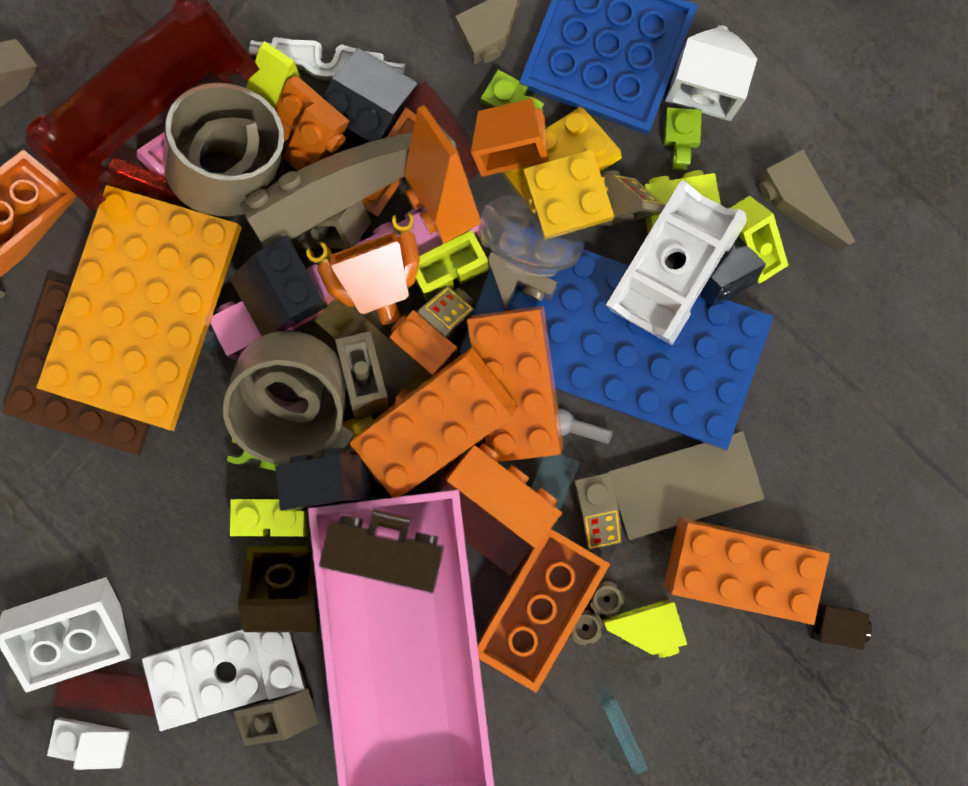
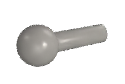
[558,408,613,444]

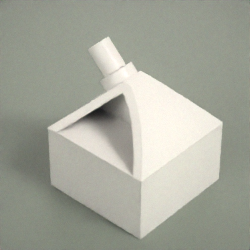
[665,25,757,121]

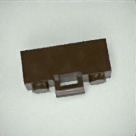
[319,509,445,593]

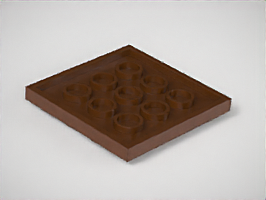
[2,279,151,455]

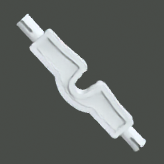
[249,37,405,81]

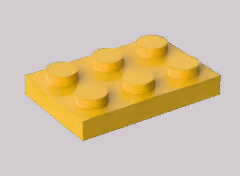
[501,107,622,216]

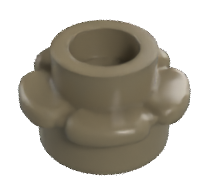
[590,581,625,617]
[571,609,603,645]

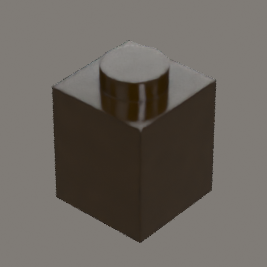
[811,604,872,650]

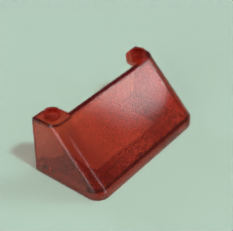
[25,0,260,211]

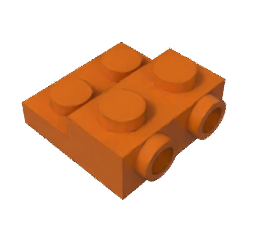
[275,75,349,171]

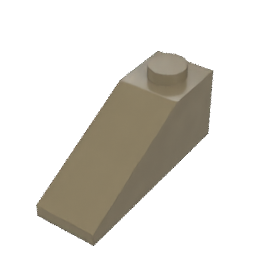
[758,150,856,252]

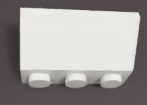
[0,577,131,693]

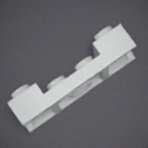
[606,180,747,345]
[142,629,306,731]

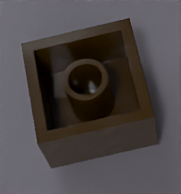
[238,546,320,632]

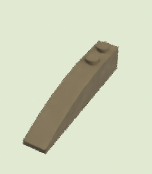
[239,128,457,248]

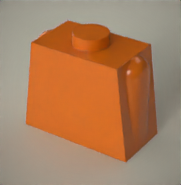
[471,98,549,177]
[389,310,459,378]

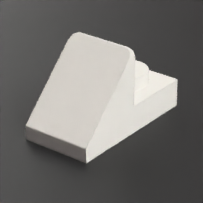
[47,717,130,770]

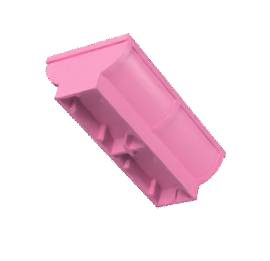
[308,490,494,786]

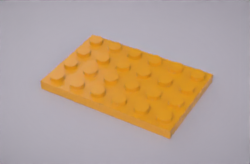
[36,185,242,431]

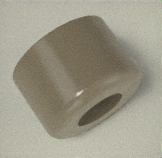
[164,83,284,217]
[223,331,347,465]

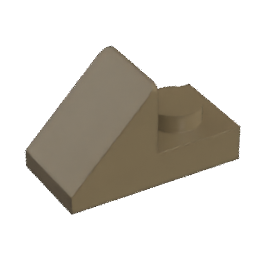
[488,252,557,311]

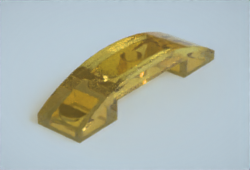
[314,298,431,394]

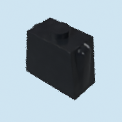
[673,237,766,307]

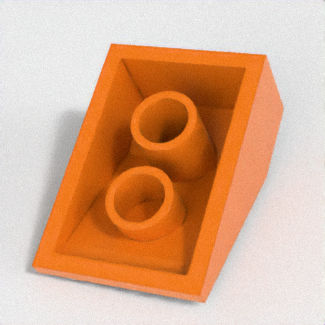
[404,105,481,244]
[0,150,77,277]

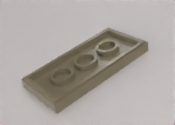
[607,431,765,540]

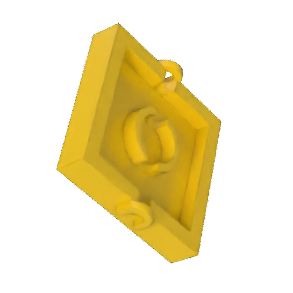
[523,149,614,240]

